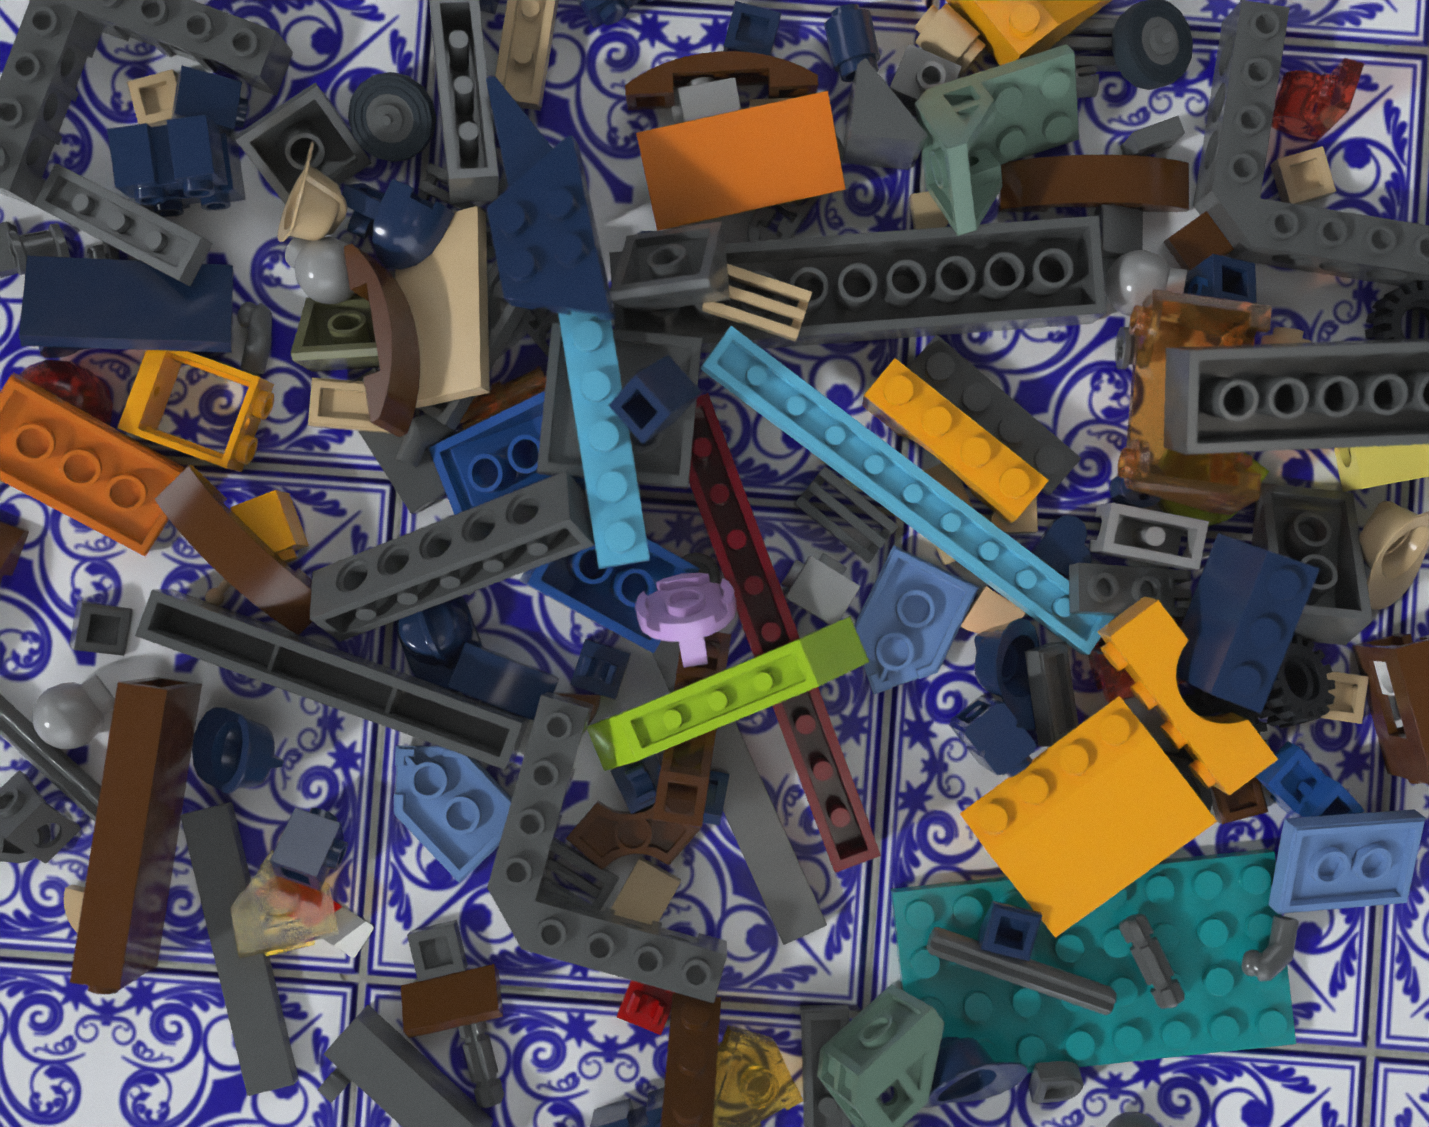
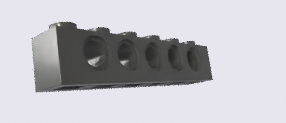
[310,471,594,642]

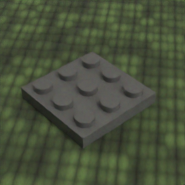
[537,323,702,489]

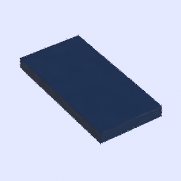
[19,255,234,353]

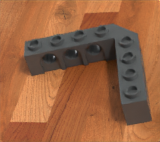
[0,0,293,206]
[1193,0,1429,287]
[487,691,727,1003]

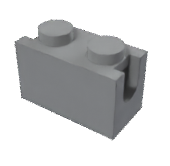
[1089,502,1209,570]

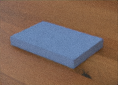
[1269,809,1426,914]

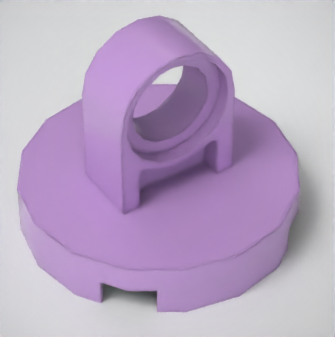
[635,573,737,668]

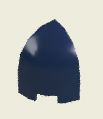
[372,179,455,270]

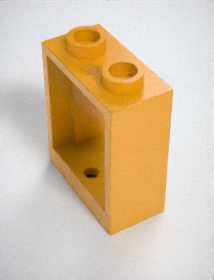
[117,350,274,472]

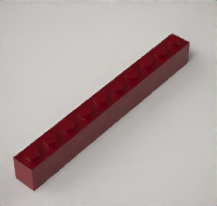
[689,393,881,873]

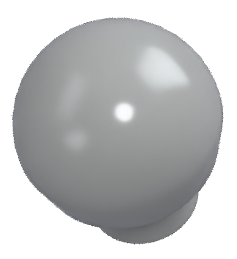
[285,237,355,304]
[1105,250,1187,317]
[32,675,115,749]

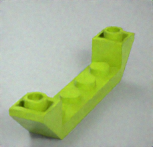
[587,616,870,771]

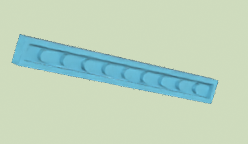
[699,326,1115,655]

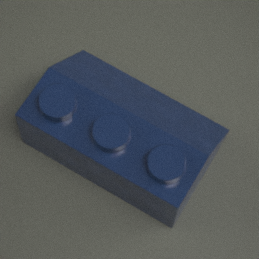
[1176,533,1320,713]

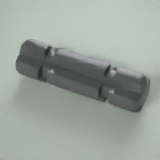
[1119,913,1185,1009]
[458,1021,504,1108]

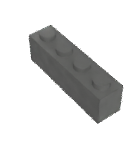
[429,0,499,203]

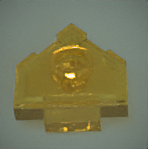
[230,850,339,959]
[713,1025,804,1127]

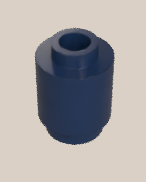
[824,4,880,82]

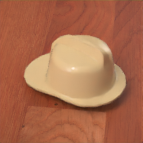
[277,142,348,242]
[1359,501,1429,610]

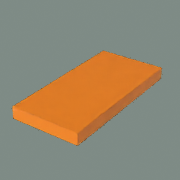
[636,91,846,231]
[0,372,186,557]

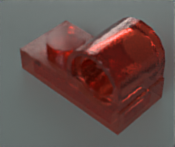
[1271,58,1364,143]

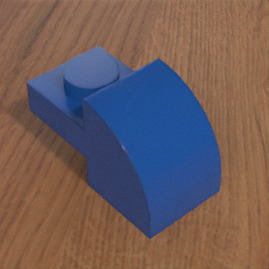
[1256,741,1365,818]

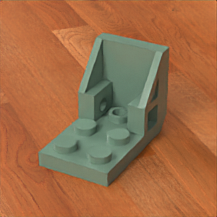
[915,44,1079,236]
[817,984,944,1127]

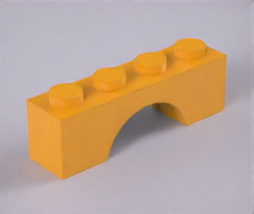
[862,358,1049,524]
[1097,596,1278,795]

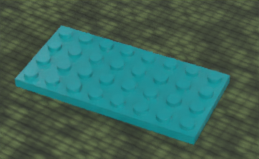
[891,849,1296,1073]

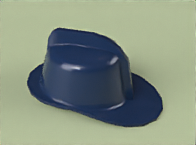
[396,596,482,692]
[974,618,1040,731]
[192,707,284,794]
[924,1037,1027,1108]

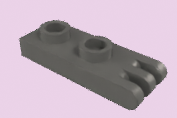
[1069,563,1192,620]

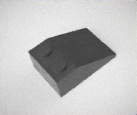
[1251,483,1373,645]

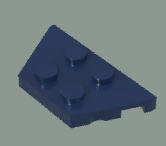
[487,136,616,321]

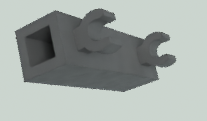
[317,1005,494,1127]

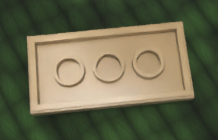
[395,206,490,409]

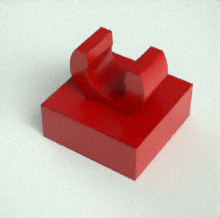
[617,980,676,1035]

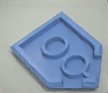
[854,545,979,694]
[394,745,512,883]

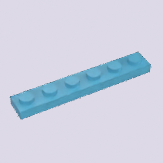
[558,311,650,569]

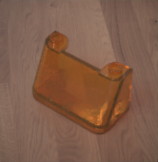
[1117,289,1272,515]

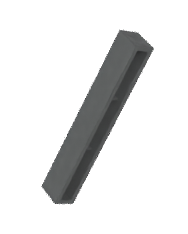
[135,589,530,770]

